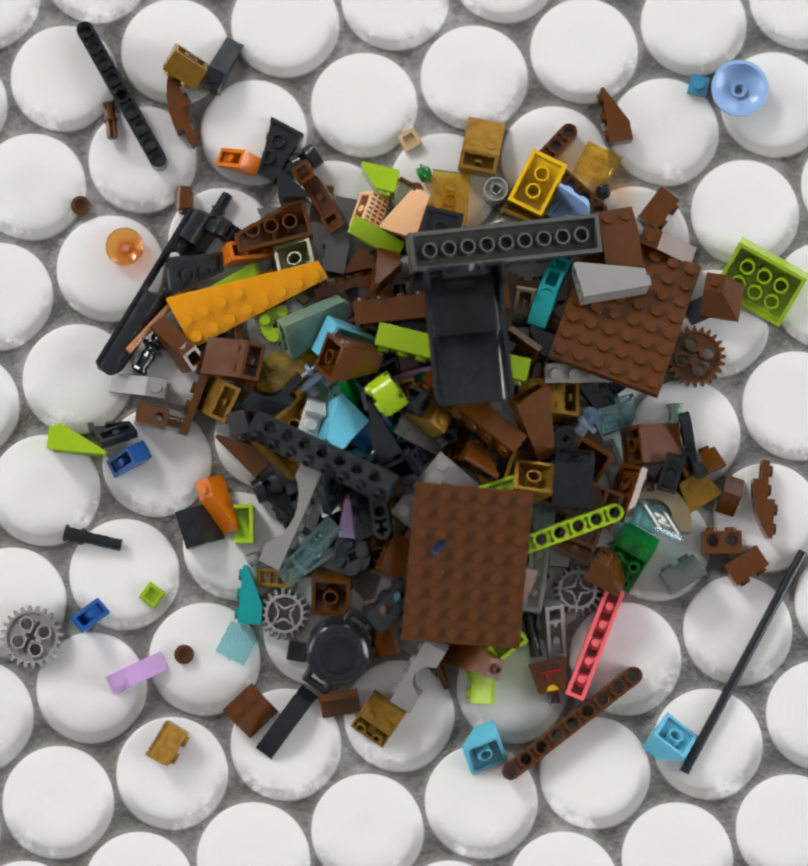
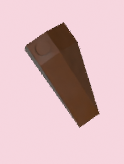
[234,199,313,253]

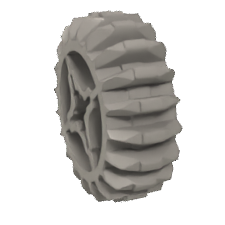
[551,564,603,616]
[261,588,311,640]

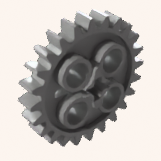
[0,605,64,668]

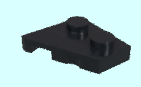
[87,421,138,449]

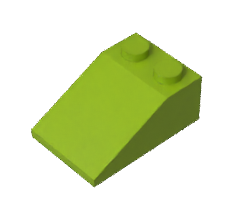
[46,423,110,458]

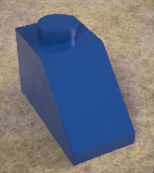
[106,440,152,478]

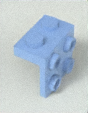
[546,183,590,219]

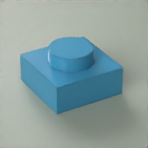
[687,74,710,98]

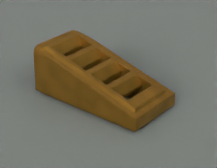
[256,567,298,589]

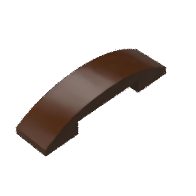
[291,159,346,235]

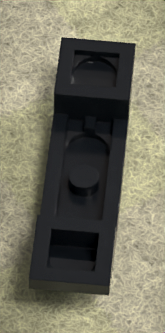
[256,685,318,759]

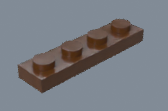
[177,364,208,436]

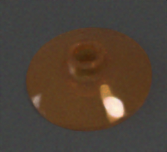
[106,228,144,266]

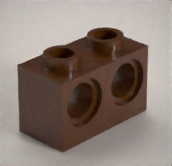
[701,527,742,556]

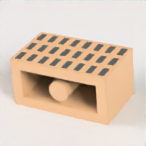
[349,191,389,227]

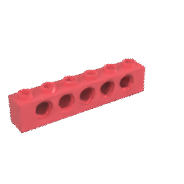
[564,590,625,701]

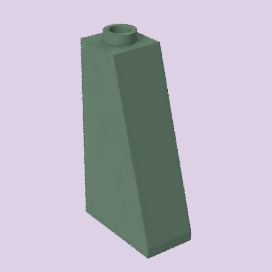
[276,294,349,360]

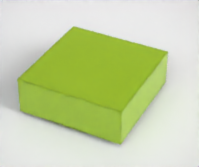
[139,582,166,608]

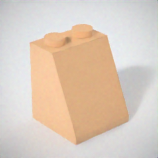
[379,189,430,243]

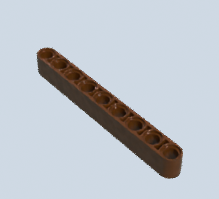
[501,667,642,780]

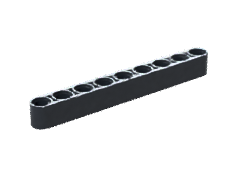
[77,21,168,171]

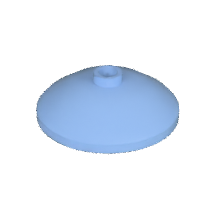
[711,60,768,116]

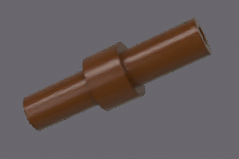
[433,663,451,690]

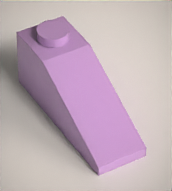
[105,652,169,695]

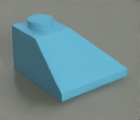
[642,712,698,761]
[462,720,508,774]

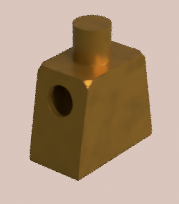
[677,465,722,513]

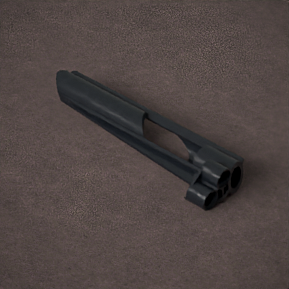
[95,207,241,376]

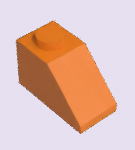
[216,148,261,176]

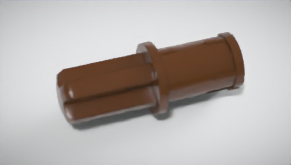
[102,101,118,140]

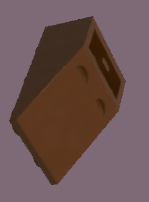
[200,337,266,386]

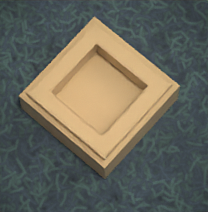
[397,128,423,154]

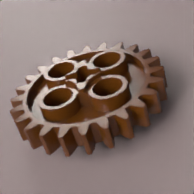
[667,326,726,388]

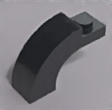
[241,371,302,414]

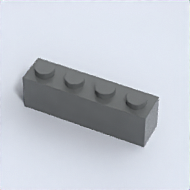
[320,196,358,276]

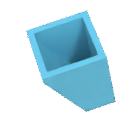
[317,393,369,449]

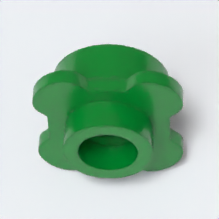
[416,164,432,183]

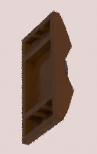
[538,482,625,531]

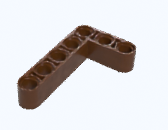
[539,123,608,214]

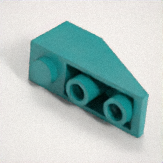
[235,565,264,626]

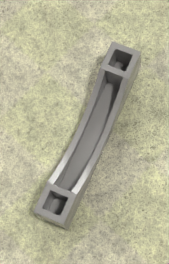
[259,464,324,571]

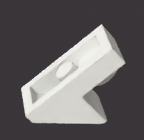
[298,396,326,437]

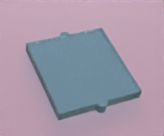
[216,621,260,666]

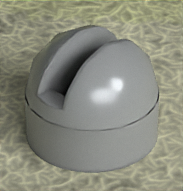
[245,551,261,566]

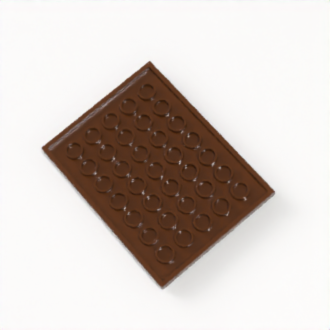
[547,247,702,398]
[401,481,534,649]

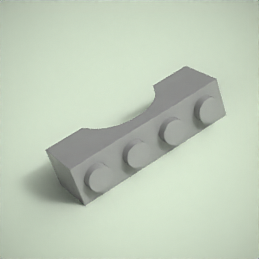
[390,641,449,713]

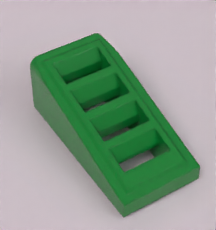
[339,378,362,405]

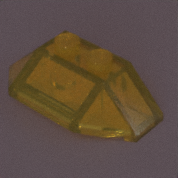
[256,347,318,392]

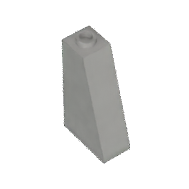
[571,262,651,305]

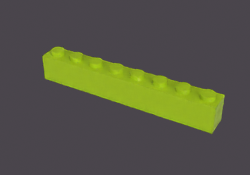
[374,322,531,386]

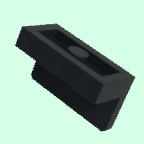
[656,452,687,495]

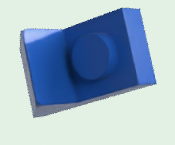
[70,598,110,633]

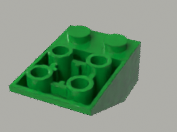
[610,523,660,594]

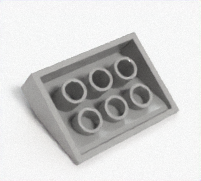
[391,452,480,529]

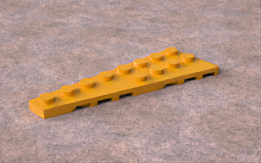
[166,260,328,346]

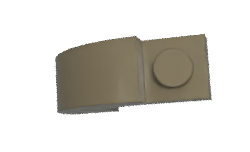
[639,484,692,534]

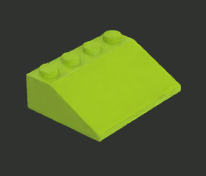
[721,237,808,327]

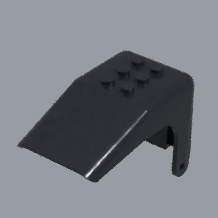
[422,260,514,407]

